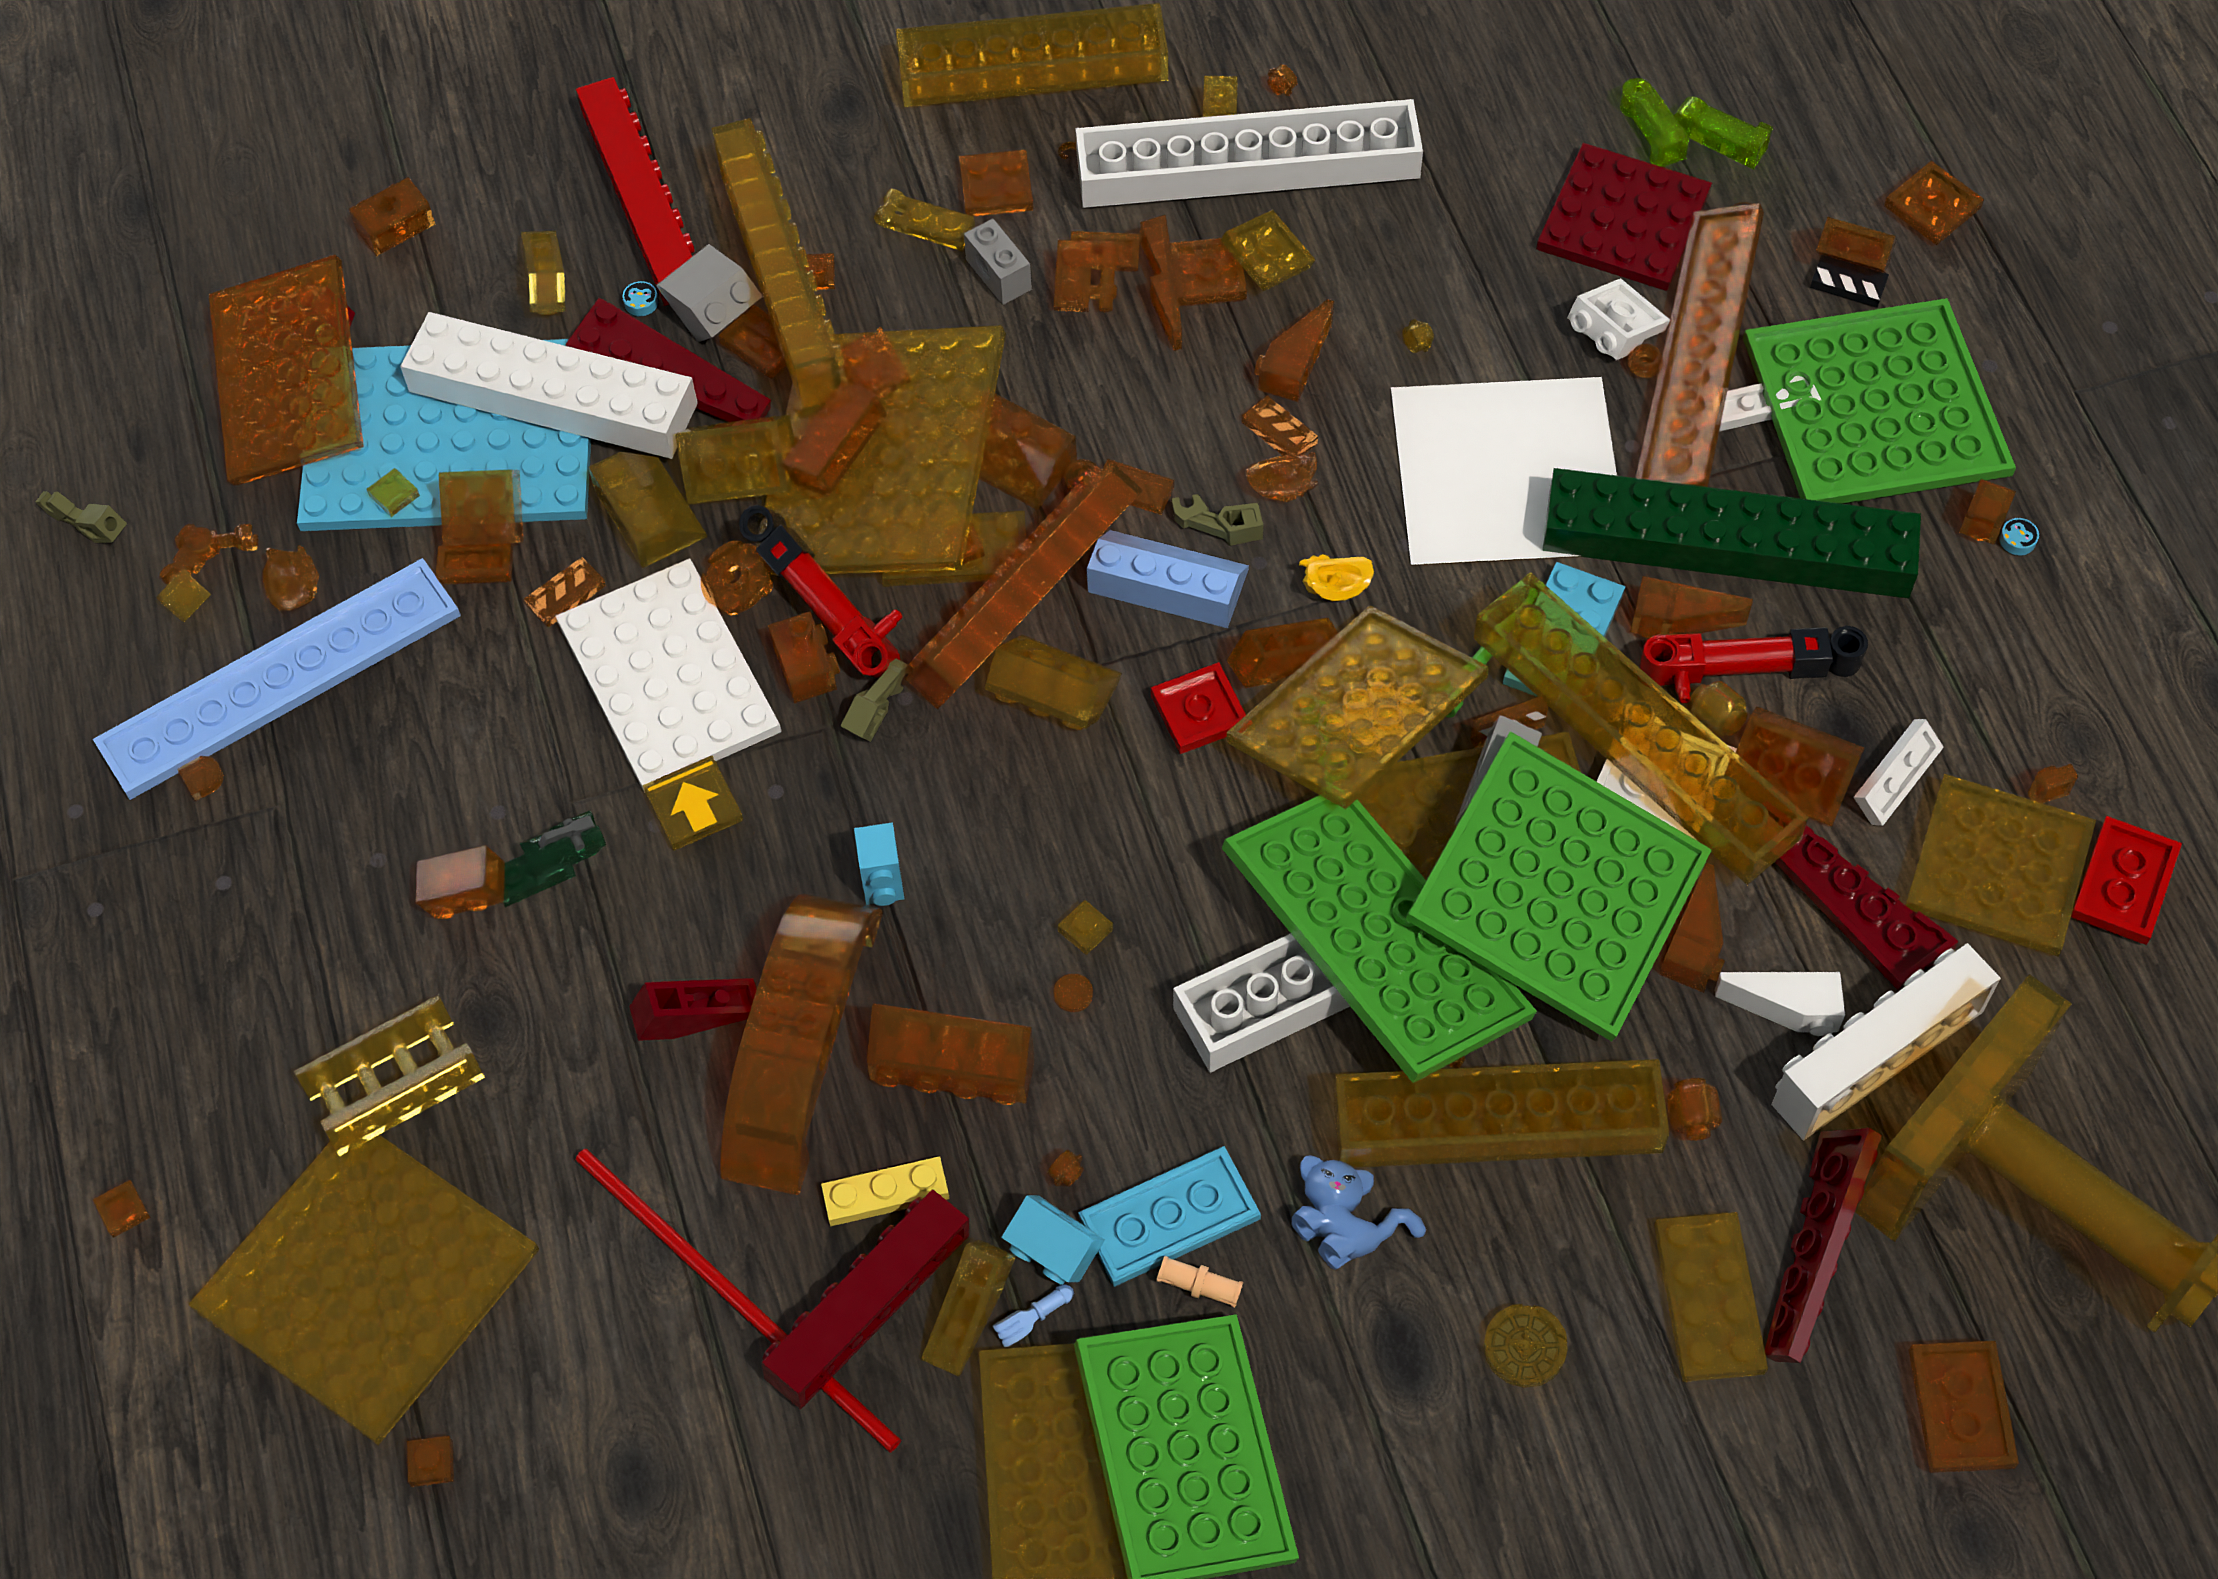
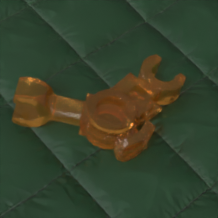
[160,524,258,592]

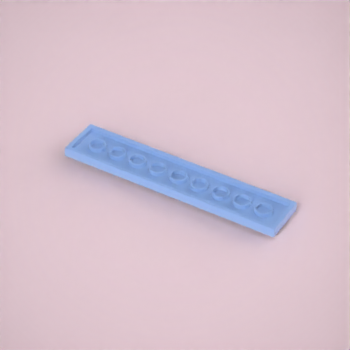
[93,558,461,800]

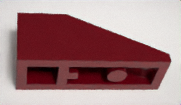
[629,978,763,1041]

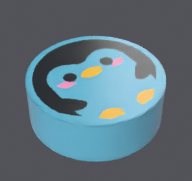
[622,281,659,316]
[1999,518,2039,555]

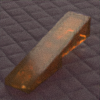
[1140,215,1182,351]

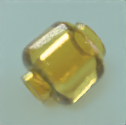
[1690,681,1748,737]

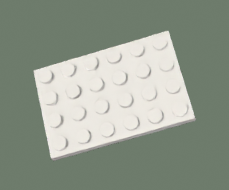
[556,558,781,793]

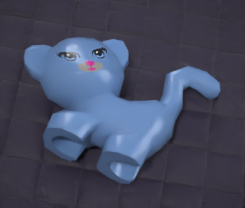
[1291,1155,1426,1270]

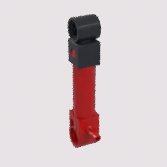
[739,505,903,679]
[1639,626,1868,703]

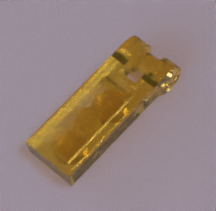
[874,189,975,251]

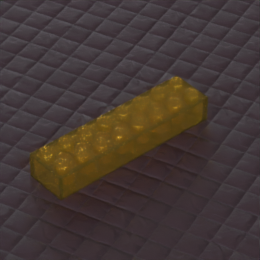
[896,3,1168,107]
[1333,1059,1669,1168]

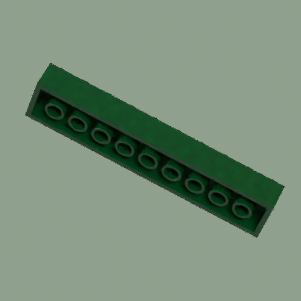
[1542,468,1921,599]

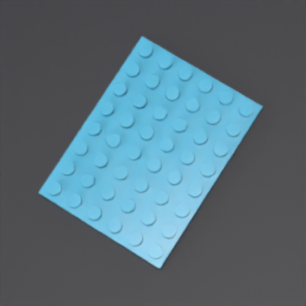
[297,339,591,531]

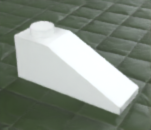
[1715,972,1845,1036]

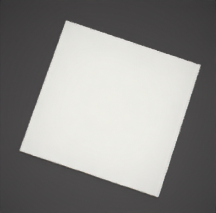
[1391,377,1617,566]

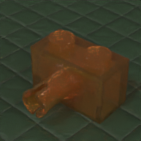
[768,611,840,703]

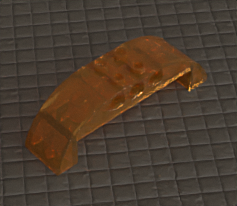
[720,893,883,1195]

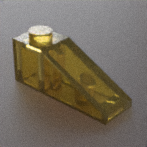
[521,231,565,315]
[921,1239,1016,1376]

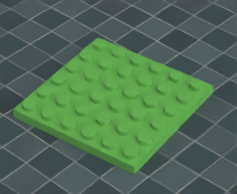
[1743,298,2016,504]
[1405,731,1712,1042]

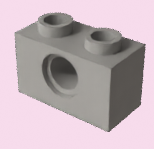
[964,218,1032,305]

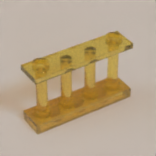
[294,995,485,1156]

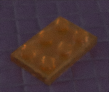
[1908,1341,2019,1473]

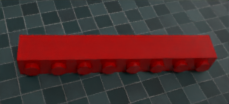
[576,77,695,306]

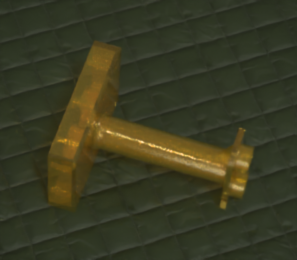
[1855,974,2218,1333]

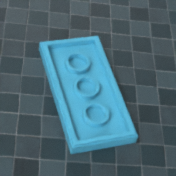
[1078,1146,1261,1287]

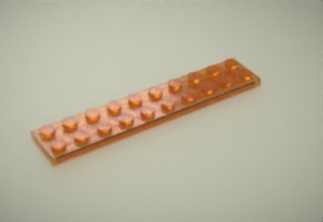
[1636,203,1764,487]

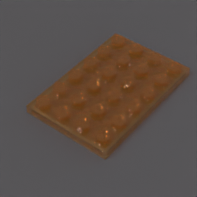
[209,254,364,486]

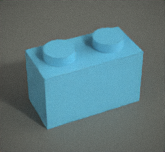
[854,823,904,906]
[1001,1195,1105,1285]

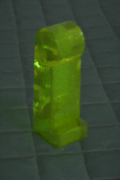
[1620,78,1689,167]
[1672,96,1773,170]

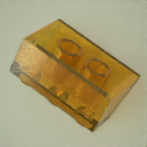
[675,414,796,504]
[588,452,707,568]
[984,635,1122,730]

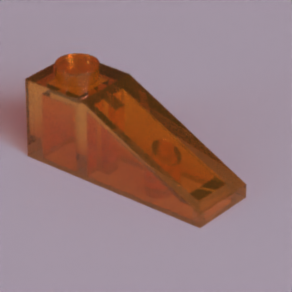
[1254,299,1334,402]
[1630,576,1753,638]
[1226,618,1347,688]
[1660,862,1726,993]

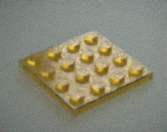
[1905,774,2096,956]

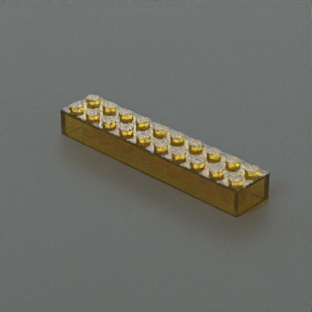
[711,118,849,416]
[1473,572,1809,885]

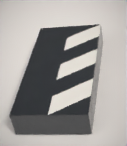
[1810,255,1889,308]

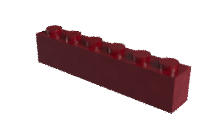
[762,1189,969,1410]

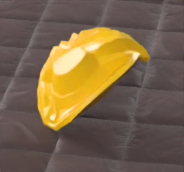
[1299,554,1374,601]

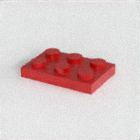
[2070,816,2182,945]

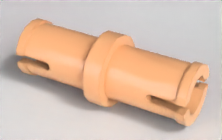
[1157,1256,1243,1308]

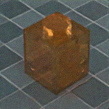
[1960,479,2016,545]

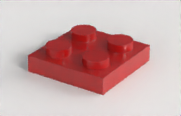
[1150,662,1249,754]

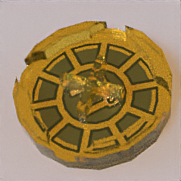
[1483,1304,1568,1388]

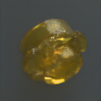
[1402,319,1434,353]

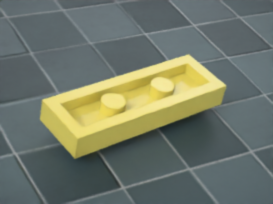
[821,1156,949,1227]

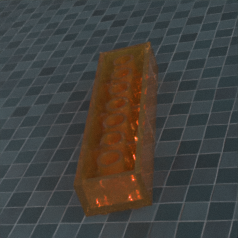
[905,460,1143,710]

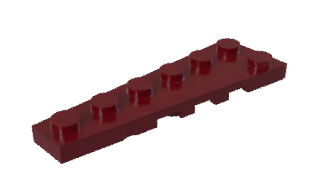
[565,298,771,433]
[1739,798,1958,991]
[1763,1128,1882,1363]

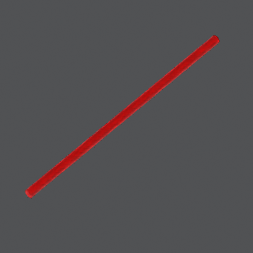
[575,1149,901,1453]

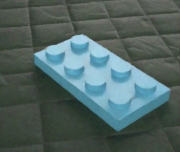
[1503,562,1626,710]

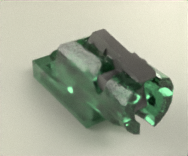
[488,810,606,907]

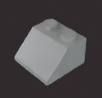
[656,244,763,342]

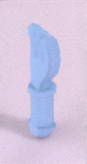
[993,1284,1074,1347]

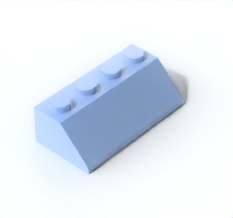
[1087,530,1249,628]

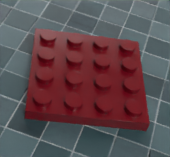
[1536,143,1712,291]

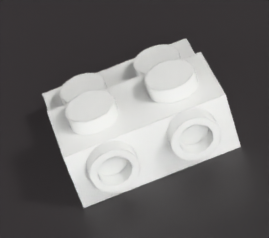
[1567,278,1670,360]

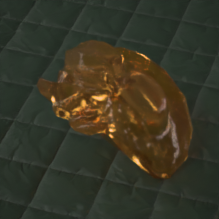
[1246,452,1318,502]
[263,545,319,611]

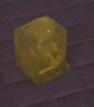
[1203,76,1238,117]

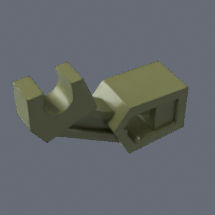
[35,491,127,543]
[1171,494,1263,546]
[841,659,914,742]

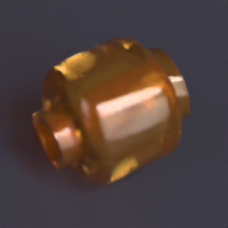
[1666,1078,1723,1141]

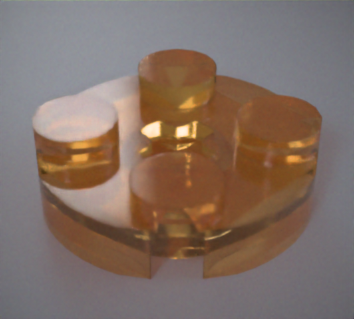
[701,541,773,615]

